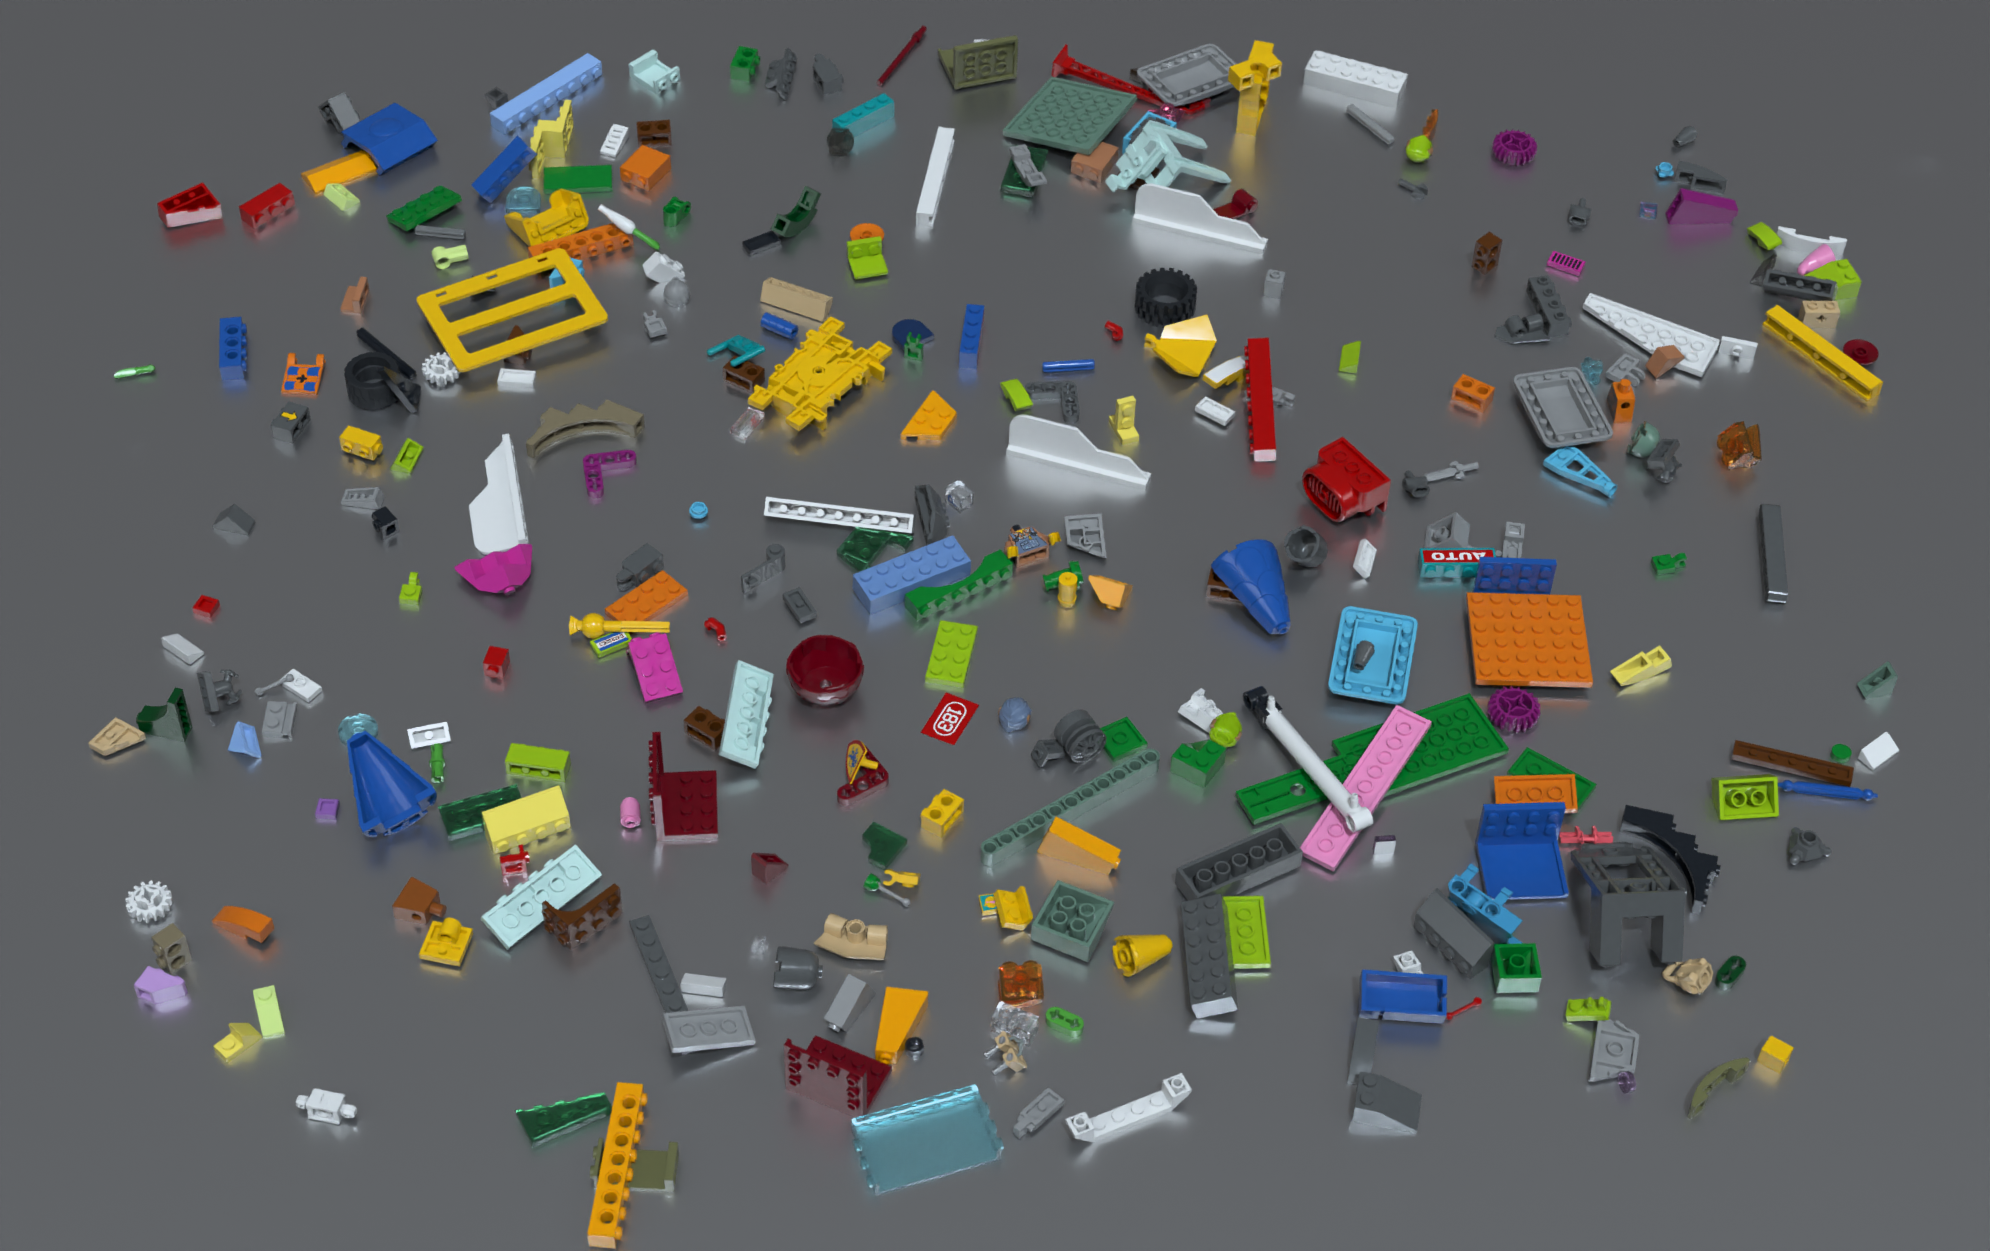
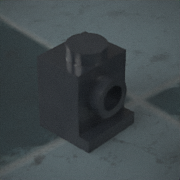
[372,506,400,540]

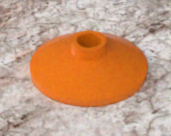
[850,223,884,241]

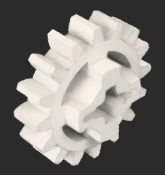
[422,352,462,385]
[125,880,173,923]

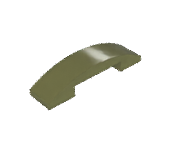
[1687,1058,1750,1120]

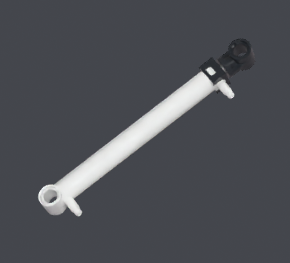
[1243,686,1373,832]

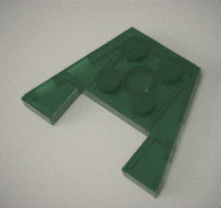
[837,527,913,572]

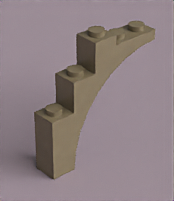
[526,400,645,458]

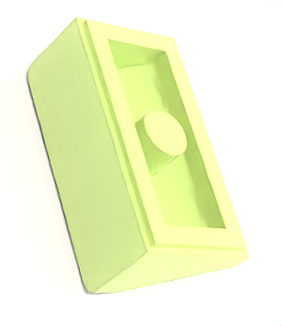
[324,183,360,211]

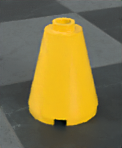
[1112,934,1173,977]

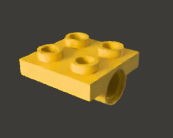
[419,918,473,967]

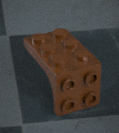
[542,883,623,950]

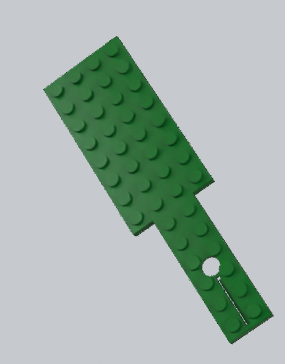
[1235,693,1509,825]

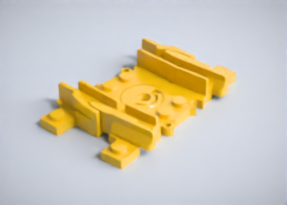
[748,316,892,431]

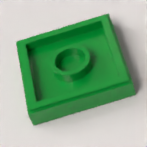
[1100,717,1148,762]

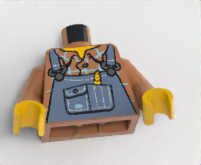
[1004,525,1061,568]

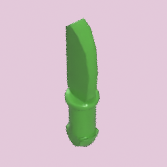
[114,364,155,379]

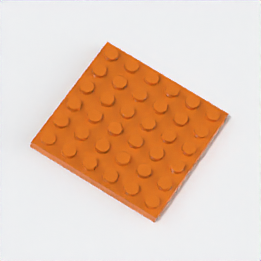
[1466,592,1593,688]

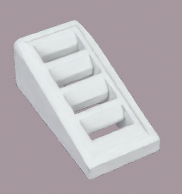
[600,124,629,157]

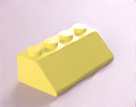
[482,785,571,855]

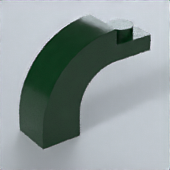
[771,186,821,237]

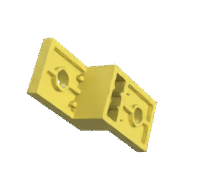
[529,100,574,179]

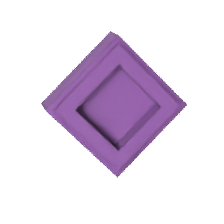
[315,798,340,820]

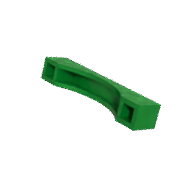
[905,549,1013,621]

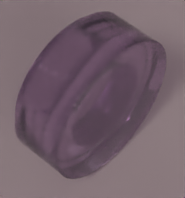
[1618,1071,1636,1094]

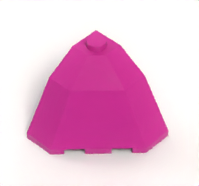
[454,544,532,595]

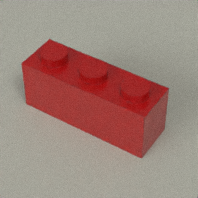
[239,183,295,229]

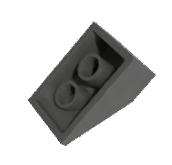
[1352,1072,1422,1133]

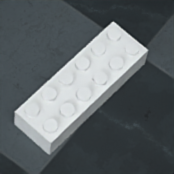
[1303,50,1408,108]

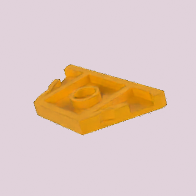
[901,390,957,440]

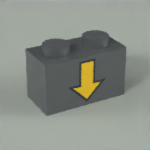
[271,401,311,444]

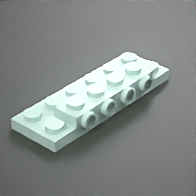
[719,660,774,769]
[481,844,602,950]

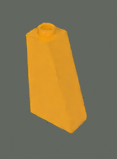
[1037,817,1121,875]
[875,987,928,1064]

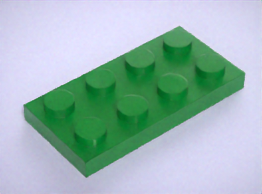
[386,186,462,231]

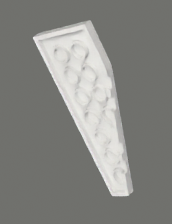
[1583,293,1721,377]

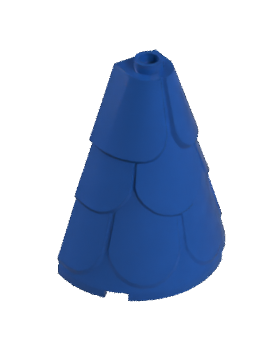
[1211,539,1291,634]
[347,731,437,837]

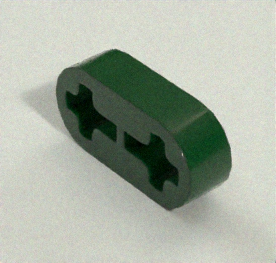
[1715,956,1746,990]

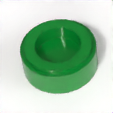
[1830,744,1852,763]

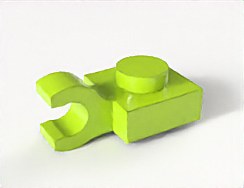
[399,572,422,605]

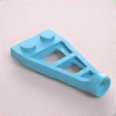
[1543,446,1617,497]

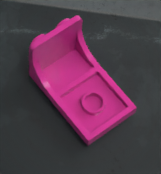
[626,632,683,703]

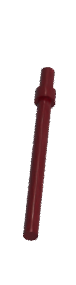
[876,26,927,86]

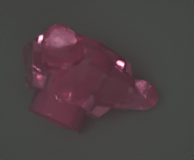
[1149,103,1185,124]

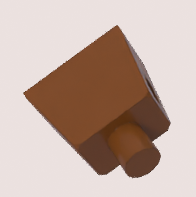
[392,877,447,924]

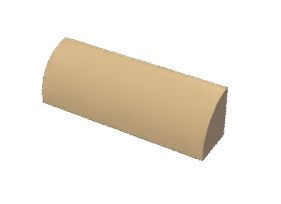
[760,277,833,322]

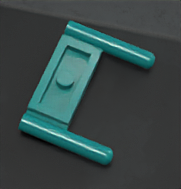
[707,335,765,367]

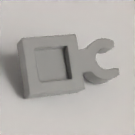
[643,310,667,338]

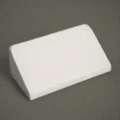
[161,634,204,665]
[407,722,451,749]
[1858,732,1899,770]
[680,973,727,997]

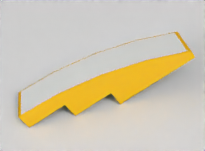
[1203,355,1249,389]

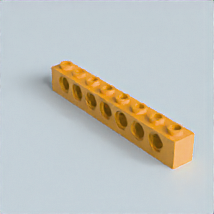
[587,1082,648,1249]

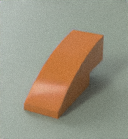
[212,906,274,943]

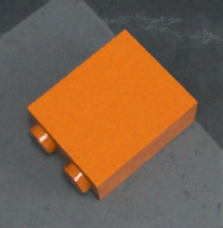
[620,145,671,191]

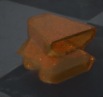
[1717,421,1762,470]
[998,960,1044,1014]

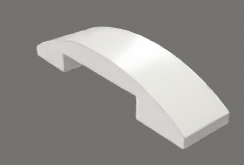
[1777,226,1847,255]

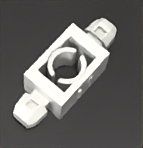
[296,1088,357,1125]

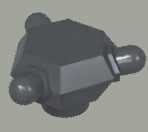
[1789,827,1832,865]

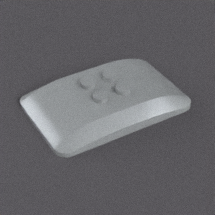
[1137,44,1236,107]
[1513,367,1613,448]

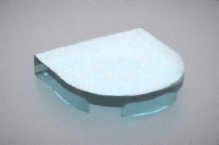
[506,187,541,214]

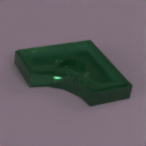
[862,822,907,870]

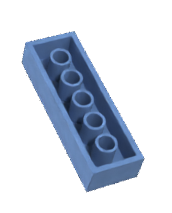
[852,535,971,615]

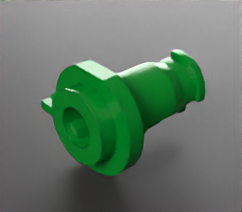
[1043,561,1084,592]

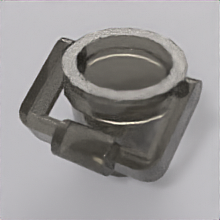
[827,128,854,156]

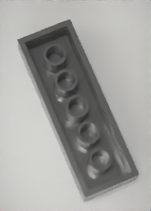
[1175,823,1303,901]
[1181,894,1238,1019]

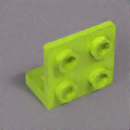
[847,236,888,279]

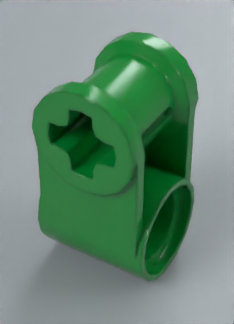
[663,196,691,227]

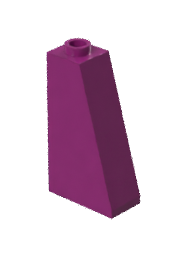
[1665,188,1738,225]

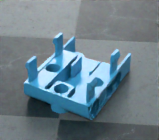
[1447,864,1523,944]

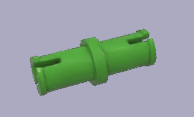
[429,743,445,783]

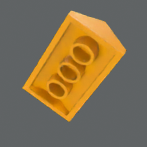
[301,150,377,195]

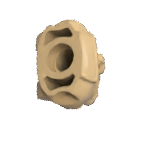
[1662,958,1714,995]

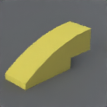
[1610,646,1672,686]

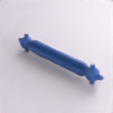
[1778,780,1878,801]

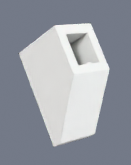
[643,251,685,283]

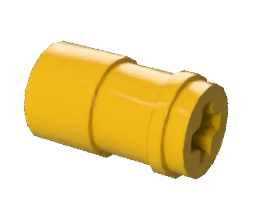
[1058,572,1078,607]

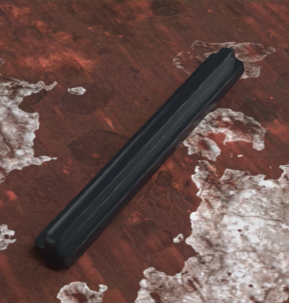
[356,328,417,380]

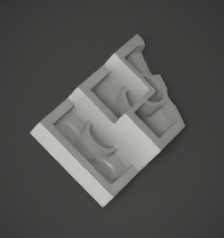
[1064,513,1106,558]

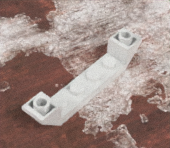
[1065,1073,1192,1143]

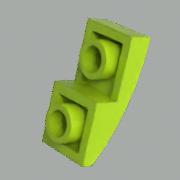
[1747,222,1782,250]
[1000,379,1033,412]

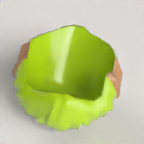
[1405,135,1433,163]
[1209,712,1242,748]

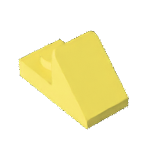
[213,1023,262,1063]

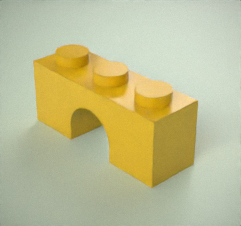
[1228,52,1282,91]

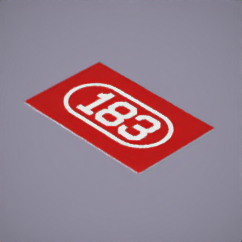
[920,692,979,745]

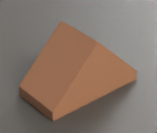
[1645,345,1685,379]

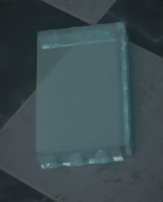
[851,1084,1004,1196]

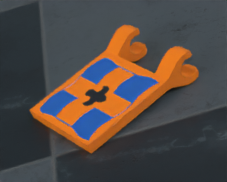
[281,353,326,395]

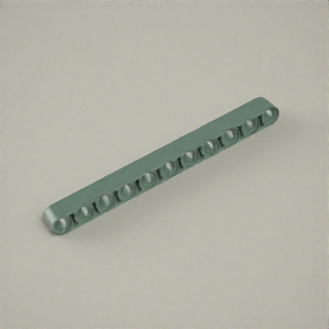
[980,749,1160,866]

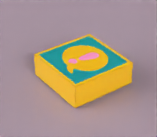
[978,893,998,916]

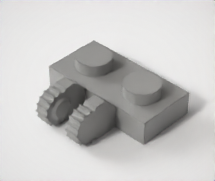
[1605,353,1646,386]

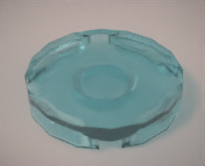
[338,713,378,746]

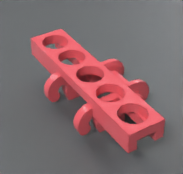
[1559,826,1613,844]

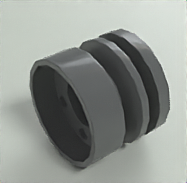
[1054,710,1107,763]

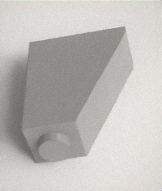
[824,974,876,1033]

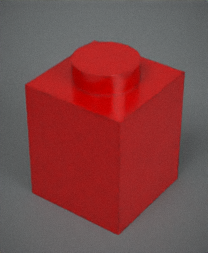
[483,646,510,679]

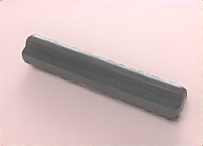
[415,225,466,240]

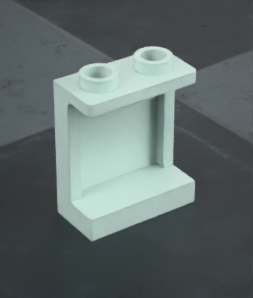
[629,50,680,94]

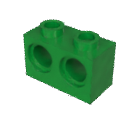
[730,46,760,82]

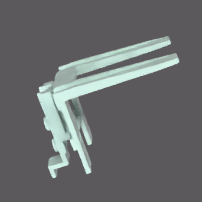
[1105,120,1231,192]

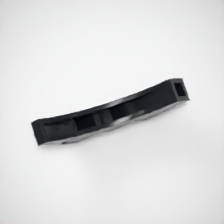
[1620,805,1721,914]

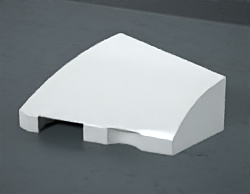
[1178,688,1223,733]

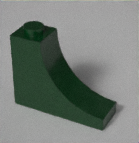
[136,688,193,742]

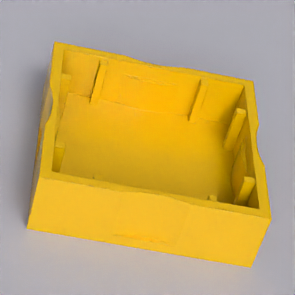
[1236,40,1274,136]

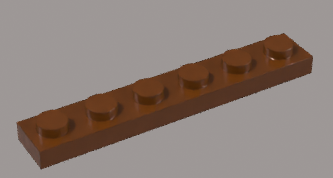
[1731,740,1854,787]

